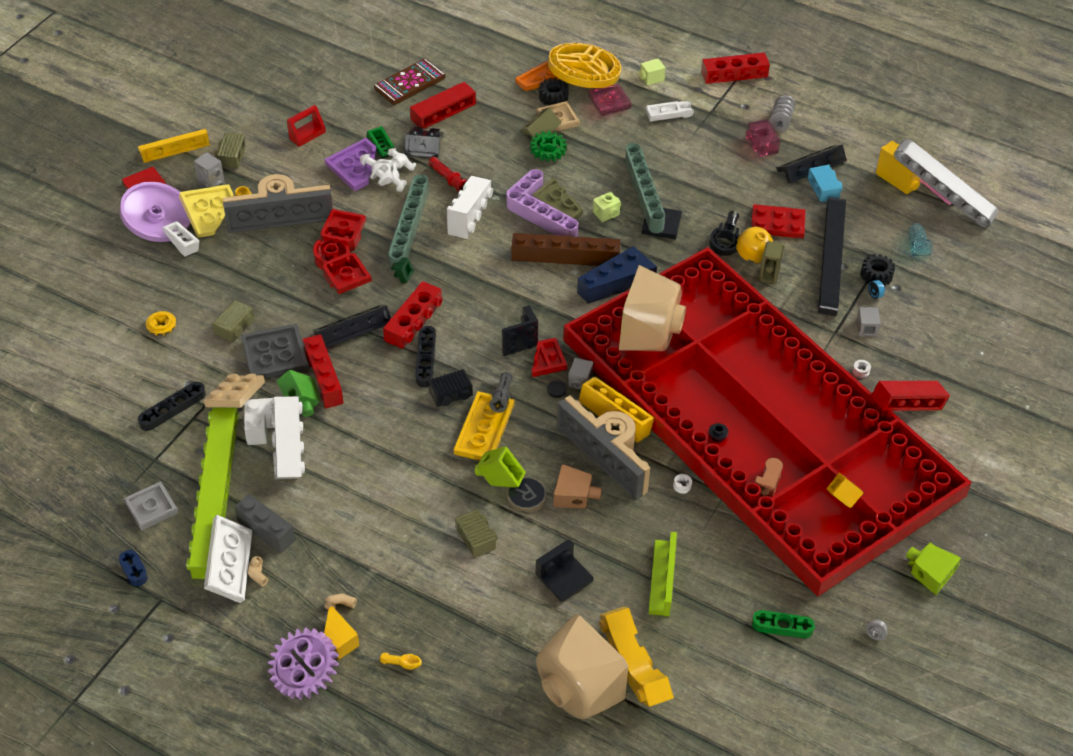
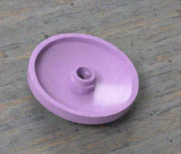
[120,182,190,242]

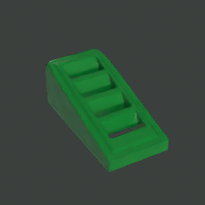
[366,126,397,158]

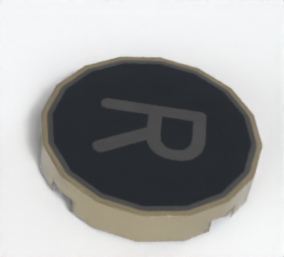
[507,477,546,513]

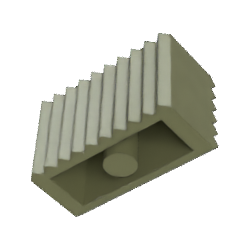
[214,133,246,168]
[759,241,784,284]
[212,299,254,342]
[455,509,498,558]

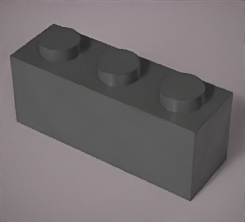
[234,494,296,553]

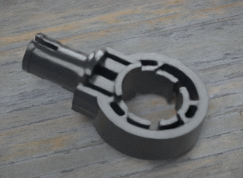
[709,211,740,256]

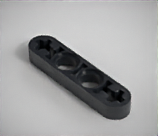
[415,326,436,387]
[138,382,206,431]

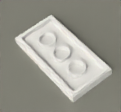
[204,515,253,603]

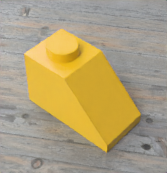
[324,606,360,660]

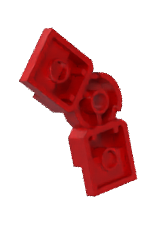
[313,209,372,294]

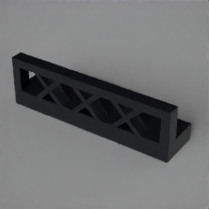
[776,145,847,183]
[313,305,391,348]

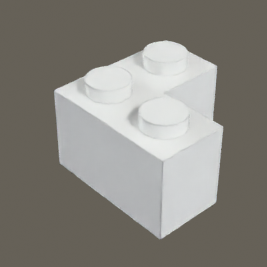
[245,398,274,445]

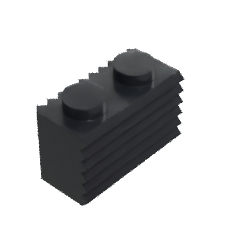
[428,369,473,407]

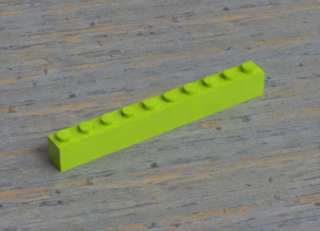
[186,407,239,579]

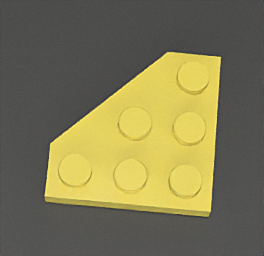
[179,184,234,238]

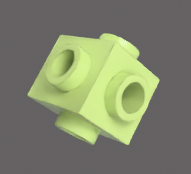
[593,192,621,222]

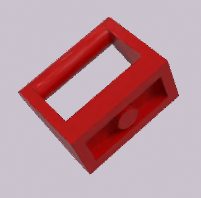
[287,105,326,147]

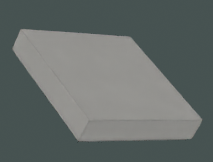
[123,481,179,531]

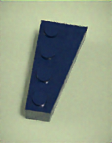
[577,246,657,304]

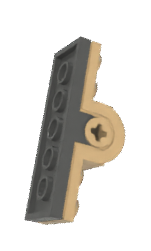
[223,174,333,233]
[557,395,650,500]

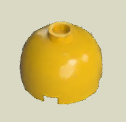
[736,227,773,263]

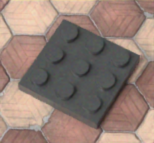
[241,324,308,379]

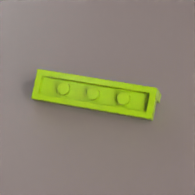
[648,532,677,616]

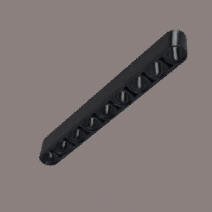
[818,197,846,316]

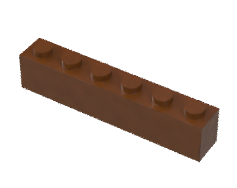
[511,233,621,266]

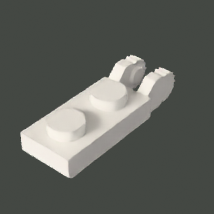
[645,101,694,121]

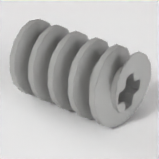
[769,95,796,132]

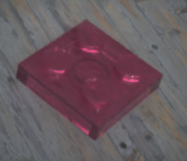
[588,83,632,116]

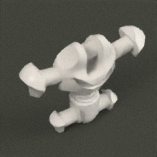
[360,148,416,192]

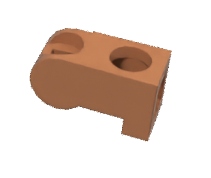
[755,458,783,497]

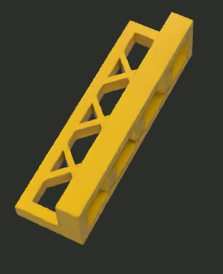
[138,129,210,163]

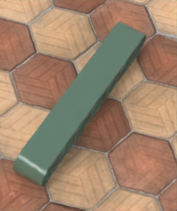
[625,143,665,233]
[389,174,429,271]

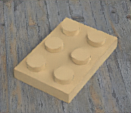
[204,374,265,407]

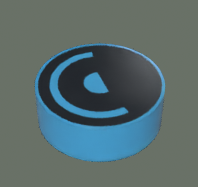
[868,280,885,299]

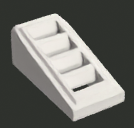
[162,221,199,257]

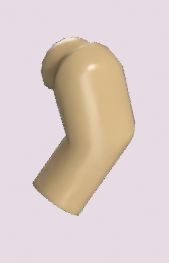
[248,556,269,587]
[324,593,357,609]

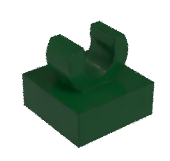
[391,257,414,283]

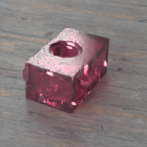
[746,119,780,157]

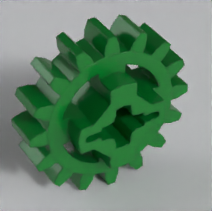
[530,130,567,162]

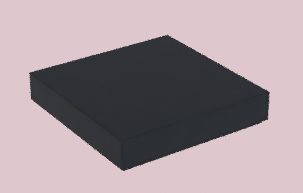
[641,208,682,239]

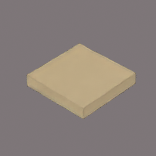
[536,101,580,133]

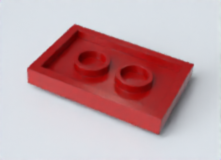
[751,204,806,239]

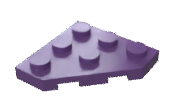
[324,138,376,192]

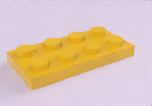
[454,391,515,461]

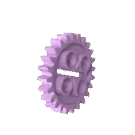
[268,628,339,700]

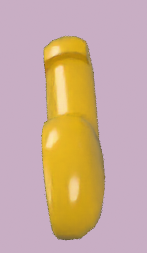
[380,653,422,669]

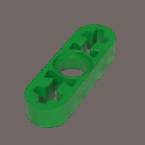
[752,610,815,639]

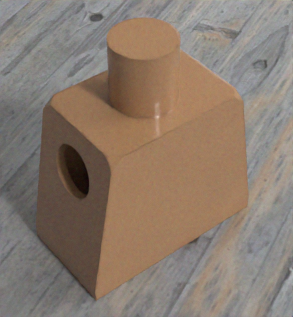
[553,465,602,509]

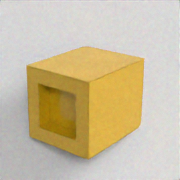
[826,473,864,508]

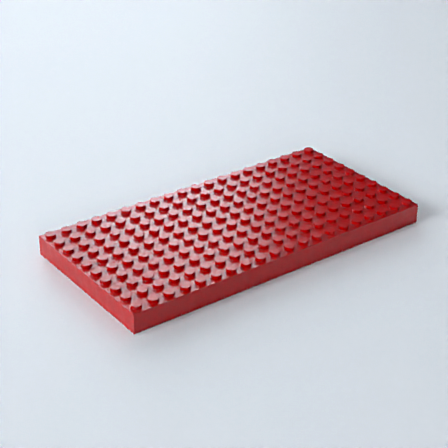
[563,247,972,597]

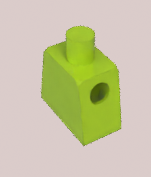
[475,446,526,487]
[906,544,961,595]

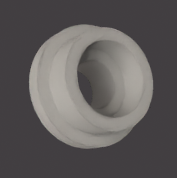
[866,619,887,640]

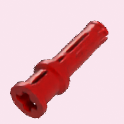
[428,157,468,193]

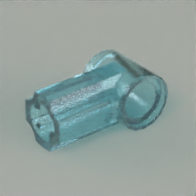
[908,224,933,256]

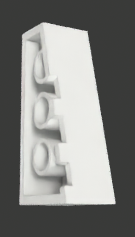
[447,176,493,239]
[269,396,305,479]

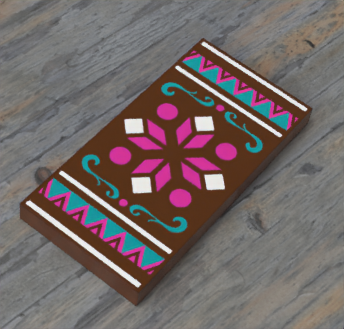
[374,58,445,105]

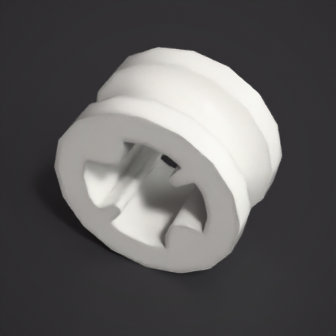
[852,360,871,379]
[673,474,692,494]

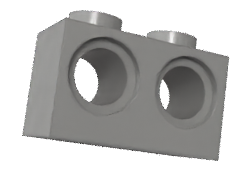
[194,152,225,189]

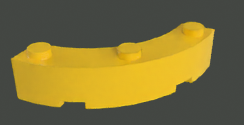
[599,607,674,707]

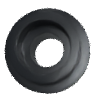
[709,423,729,442]

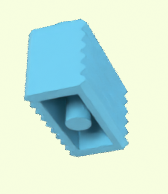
[807,165,842,202]

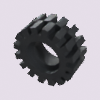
[539,78,569,106]
[860,254,895,286]

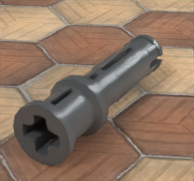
[489,372,512,413]

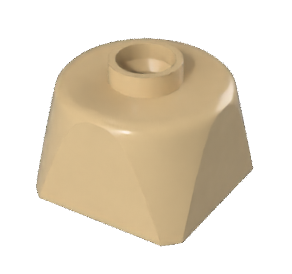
[619,265,686,351]
[536,614,628,719]

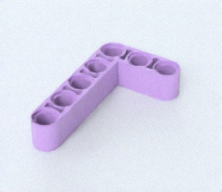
[507,169,578,237]

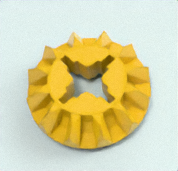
[146,311,176,336]

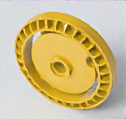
[548,43,621,88]

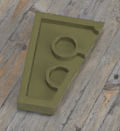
[532,177,583,220]

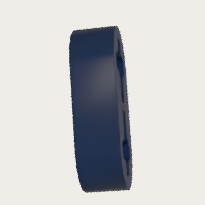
[119,550,148,586]

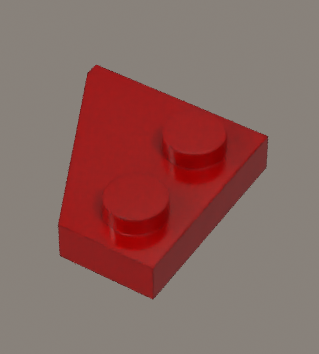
[531,338,567,377]

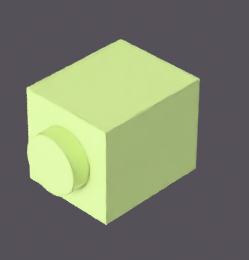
[639,58,666,85]

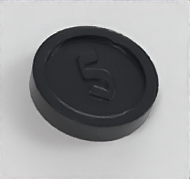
[547,381,567,398]

